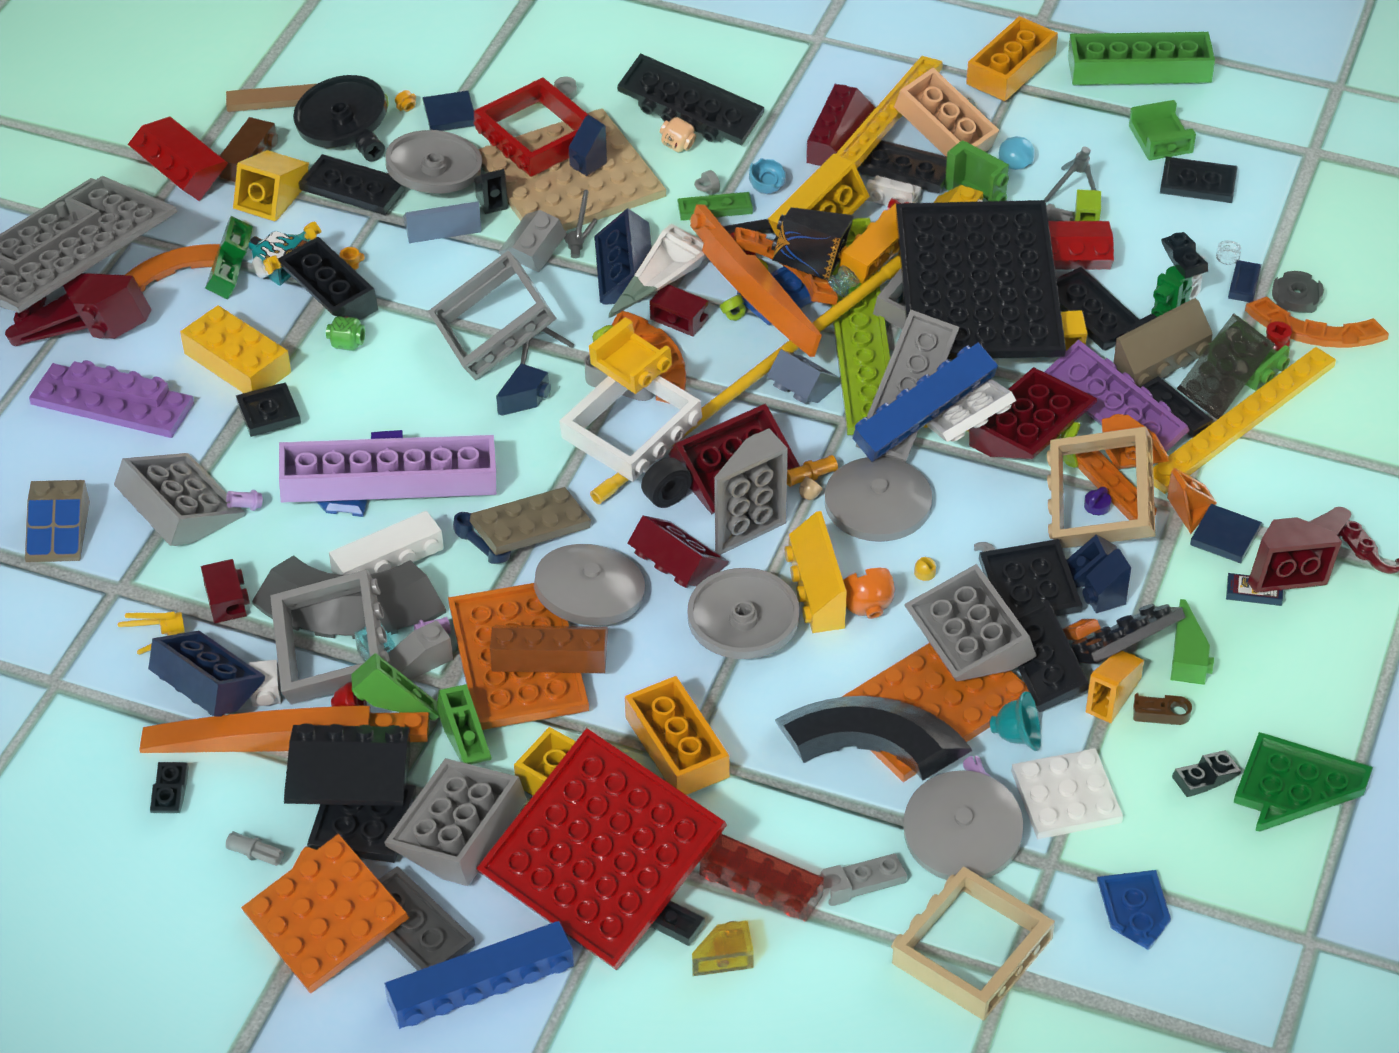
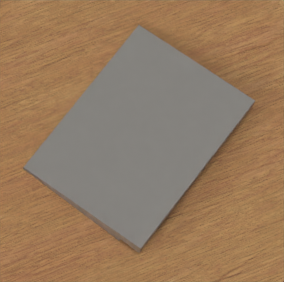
[0,176,177,313]

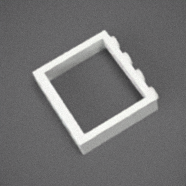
[559,376,702,482]

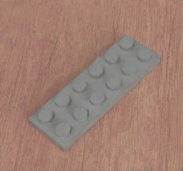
[855,309,959,463]

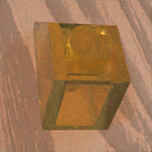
[691,920,754,977]

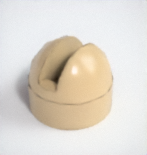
[799,477,823,500]

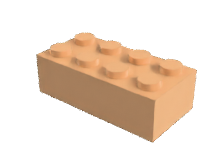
[894,68,1000,156]

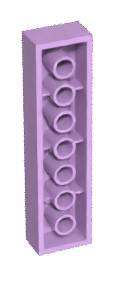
[279,435,496,503]

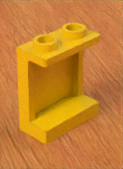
[589,317,672,394]

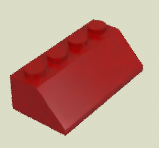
[127,116,228,201]
[1048,221,1114,270]

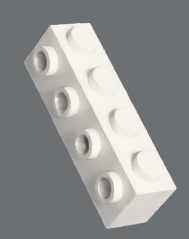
[329,510,444,575]

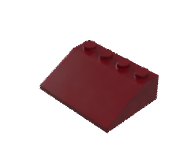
[969,367,1097,459]
[668,403,800,515]

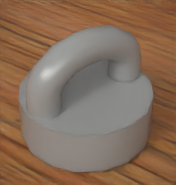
[554,76,577,99]
[694,170,720,195]

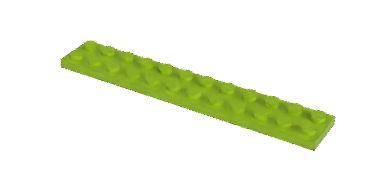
[830,218,890,435]

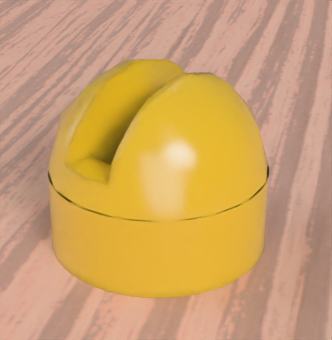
[914,557,936,581]

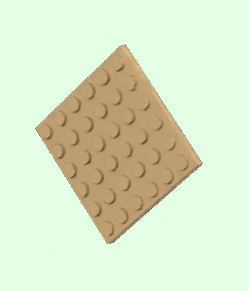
[478,108,666,231]

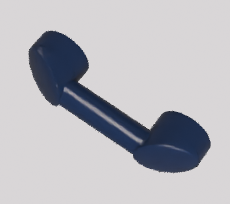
[453,512,511,564]

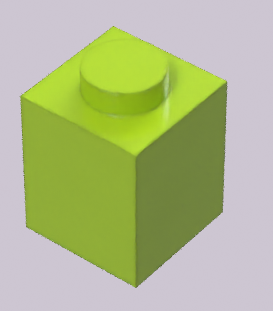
[1074,189,1101,221]

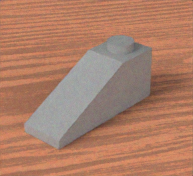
[388,620,453,680]

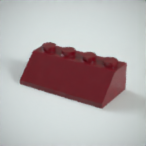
[806,84,876,166]

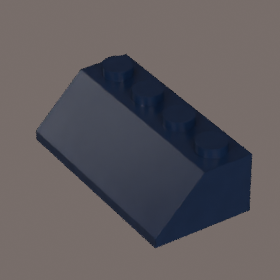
[594,208,652,305]
[148,630,265,717]

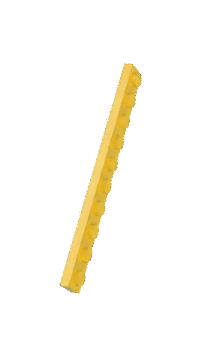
[836,56,943,168]
[1153,347,1336,494]

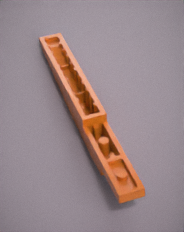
[690,204,822,357]
[139,706,429,753]

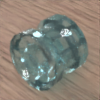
[828,265,860,297]

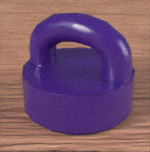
[1084,487,1111,516]

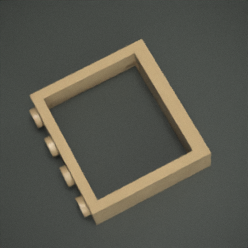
[1047,427,1156,548]
[891,866,1055,1021]

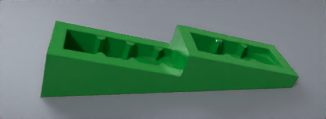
[205,216,253,299]

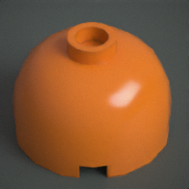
[843,567,895,619]

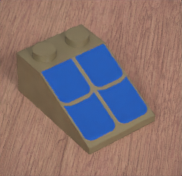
[25,480,90,562]

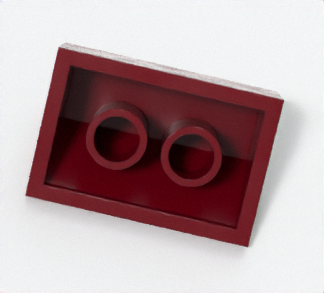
[627,515,729,588]

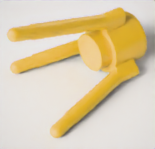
[117,611,185,655]

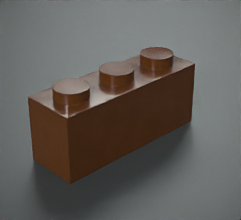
[219,117,278,182]

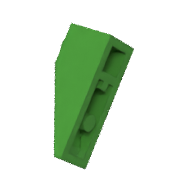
[1170,599,1214,685]
[351,653,439,721]
[436,684,492,765]

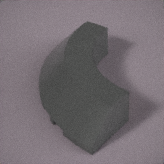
[252,555,446,639]

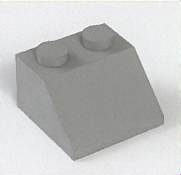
[498,210,566,273]

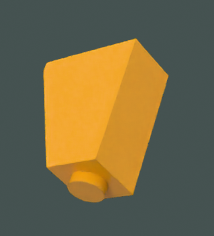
[1086,650,1144,723]

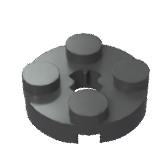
[1272,271,1324,313]

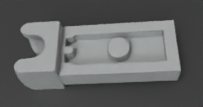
[819,853,908,906]

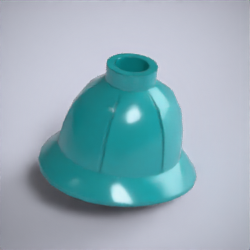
[990,691,1041,751]

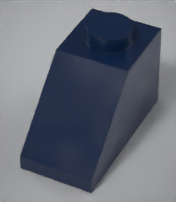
[569,115,607,176]
[496,363,551,416]
[1067,534,1118,588]
[1082,548,1131,614]

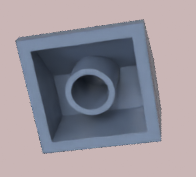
[766,349,841,404]

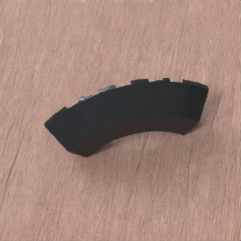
[775,696,972,781]

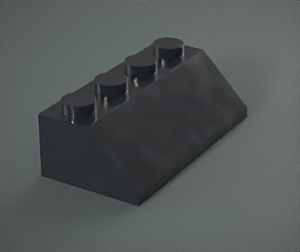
[278,237,378,320]

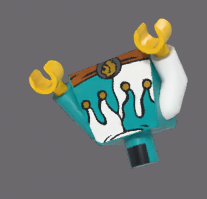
[248,221,322,286]

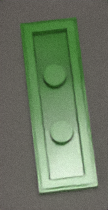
[677,192,753,221]

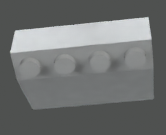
[715,429,788,555]
[114,453,245,546]
[904,564,1036,682]
[384,758,527,886]

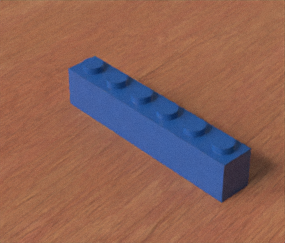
[852,342,998,462]
[384,921,574,1029]

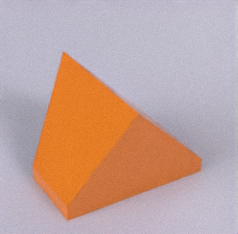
[1167,468,1217,534]

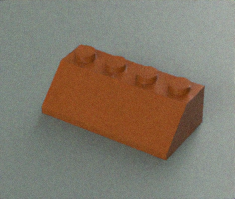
[490,625,608,673]

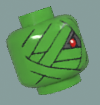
[326,316,365,351]

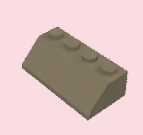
[1113,298,1213,387]

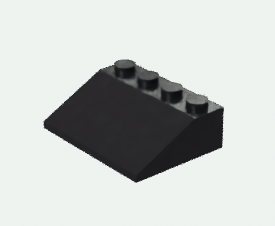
[284,723,411,806]

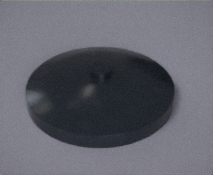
[293,75,387,148]

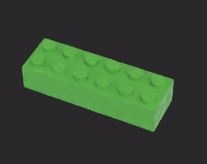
[1068,31,1215,85]

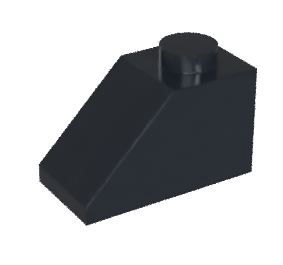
[474,169,508,215]

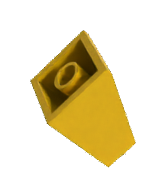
[233,150,309,221]

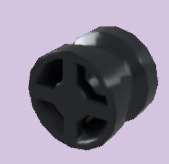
[355,132,385,162]

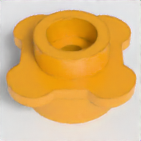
[340,247,365,270]

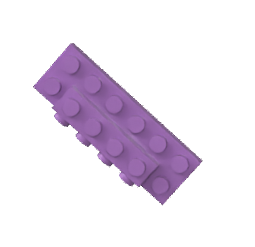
[1044,340,1189,465]
[29,360,194,438]

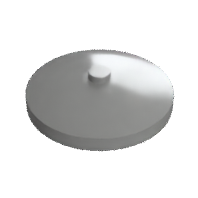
[385,130,482,194]
[825,457,932,542]
[534,544,645,626]
[687,568,799,659]
[903,770,1023,880]

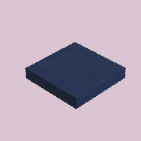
[422,90,475,131]
[1190,504,1262,564]

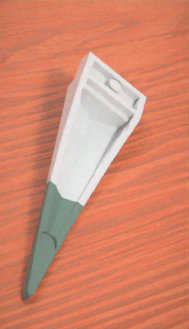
[608,223,707,318]

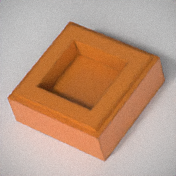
[1063,619,1101,640]

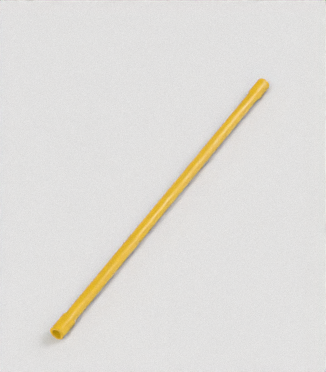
[590,256,901,504]

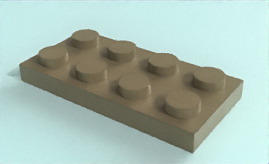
[470,487,591,555]

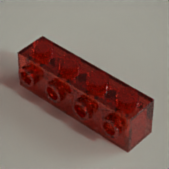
[699,833,824,922]

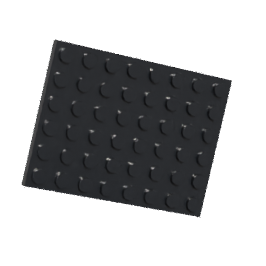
[896,200,1066,360]

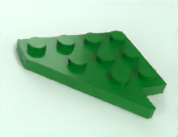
[1233,732,1373,832]

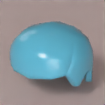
[998,136,1035,170]
[749,158,785,194]

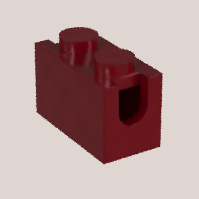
[649,284,709,337]
[200,559,250,624]

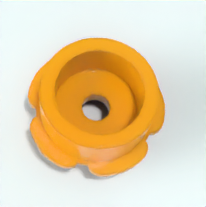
[394,90,417,112]

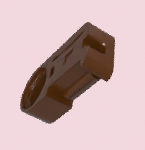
[1133,693,1192,725]

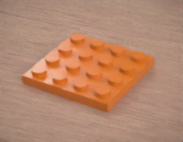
[241,834,409,994]

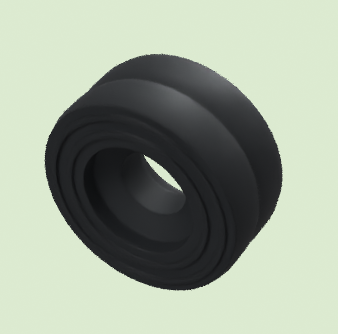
[641,457,692,508]

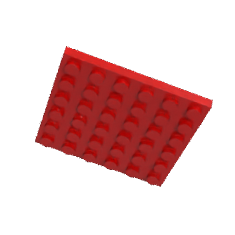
[476,728,727,971]

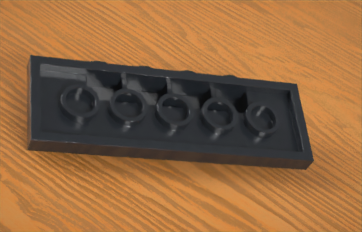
[617,53,764,146]

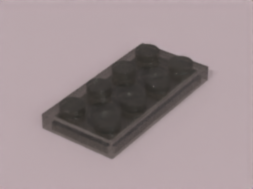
[1176,313,1275,419]

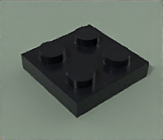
[236,382,301,437]

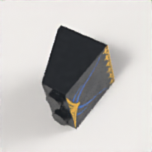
[771,207,854,281]

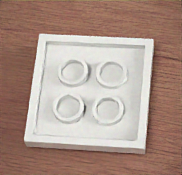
[927,379,1016,442]
[1011,748,1123,840]

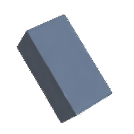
[403,201,481,244]

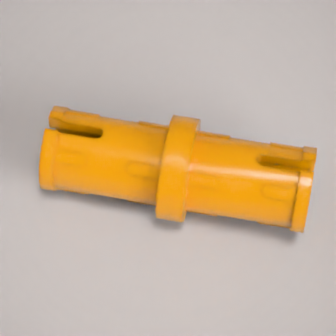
[787,455,838,487]

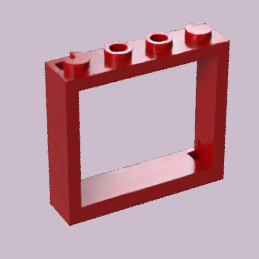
[473,77,589,177]

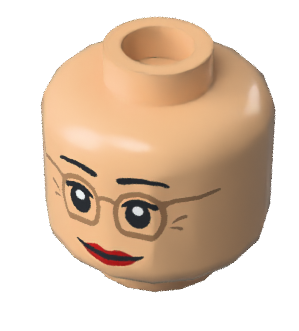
[659,117,696,153]

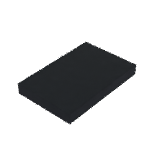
[1160,157,1238,203]

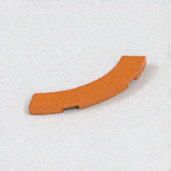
[734,227,838,305]
[125,244,220,293]
[1245,296,1389,348]
[611,311,686,404]

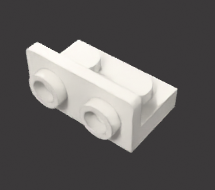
[866,176,922,206]

